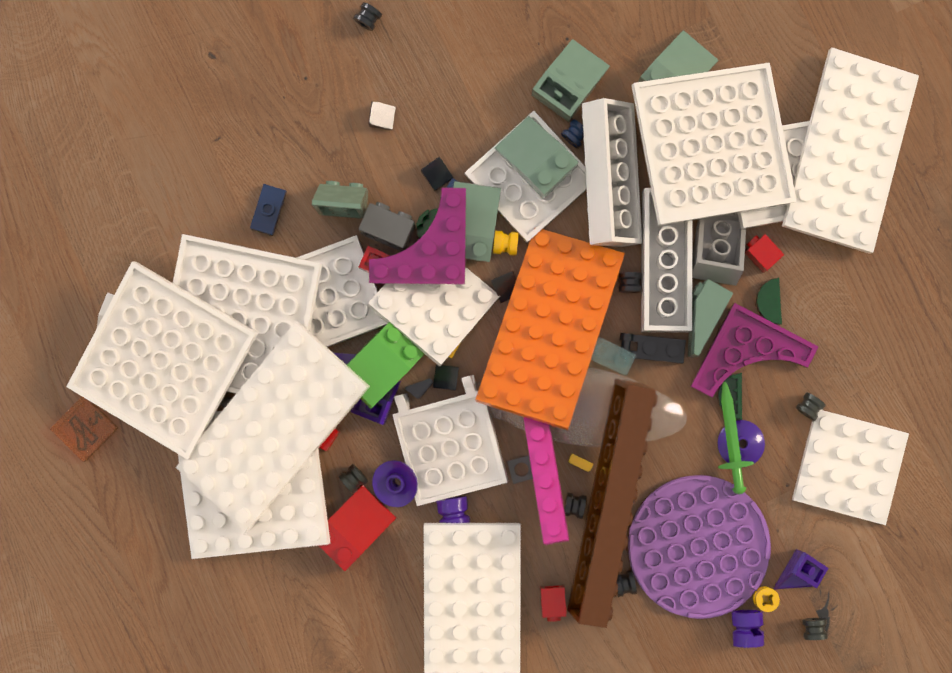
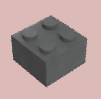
[359,202,416,252]

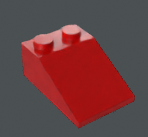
[318,485,397,571]

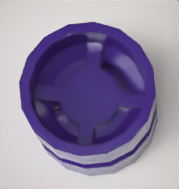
[436,496,470,523]
[732,610,764,648]

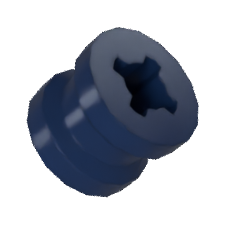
[561,119,584,149]

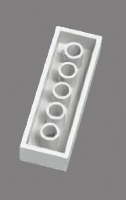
[582,98,642,247]
[641,188,692,333]

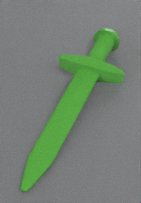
[718,382,754,495]

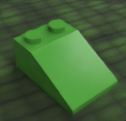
[347,322,424,409]

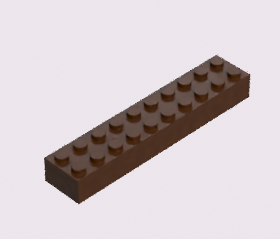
[567,378,658,628]

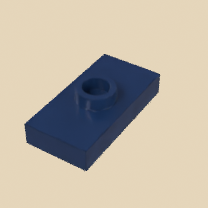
[250,184,287,236]

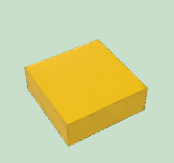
[567,453,593,472]

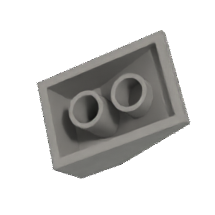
[692,212,746,286]

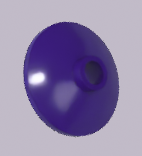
[717,420,765,463]
[372,460,418,507]

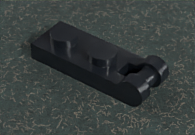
[618,333,686,364]

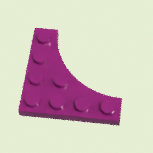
[369,188,466,284]
[690,303,818,397]

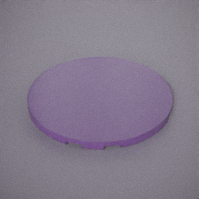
[628,475,771,619]

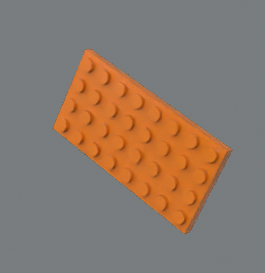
[475,228,625,430]

